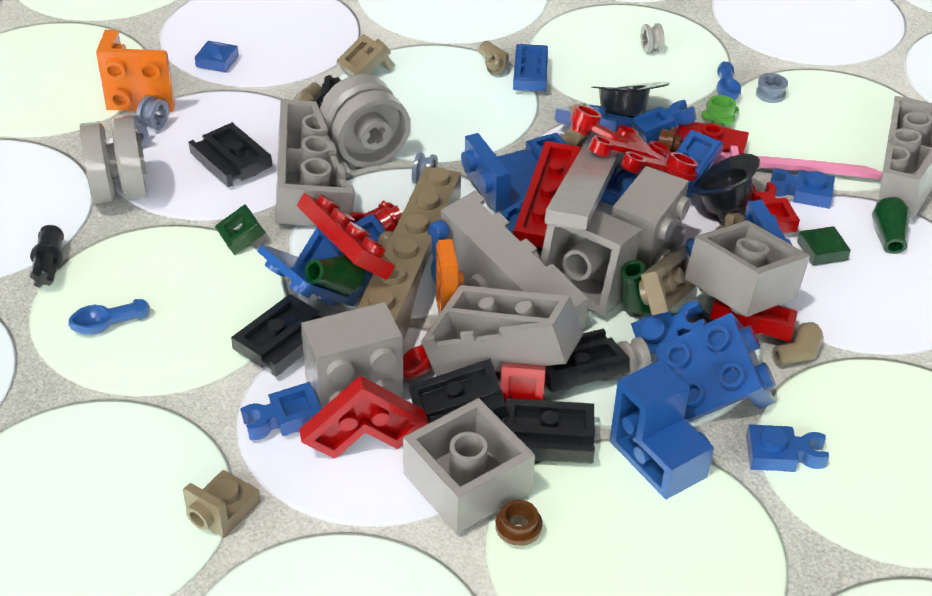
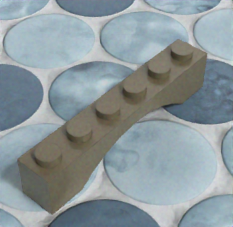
[357,166,461,340]

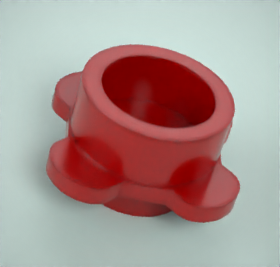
[375,200,402,232]

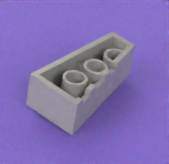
[879,96,932,218]
[275,99,355,226]
[441,190,589,331]

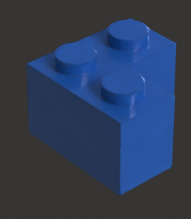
[609,359,714,500]

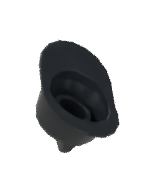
[591,82,670,118]
[691,154,760,222]

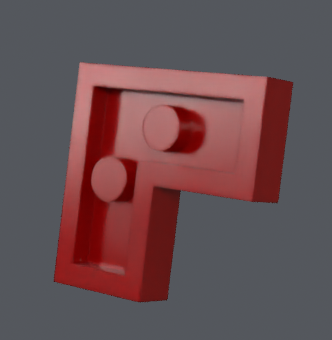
[299,375,428,459]

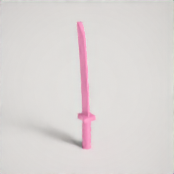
[713,146,882,180]

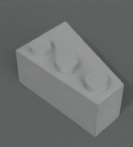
[421,285,583,376]

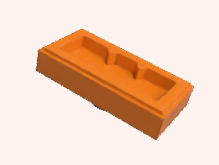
[436,239,464,314]

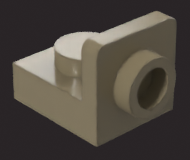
[336,34,394,76]
[183,470,260,538]

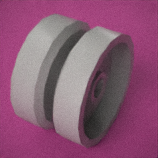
[320,73,411,167]
[79,116,147,205]

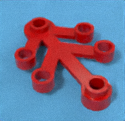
[570,104,698,181]

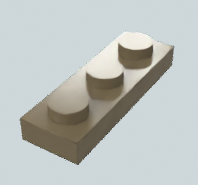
[639,249,696,315]

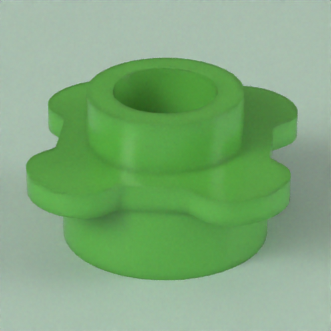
[701,95,739,125]

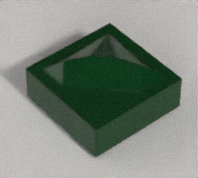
[215,204,266,255]
[797,226,851,265]

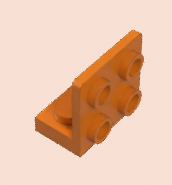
[96,29,175,112]

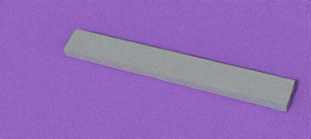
[544,131,622,231]

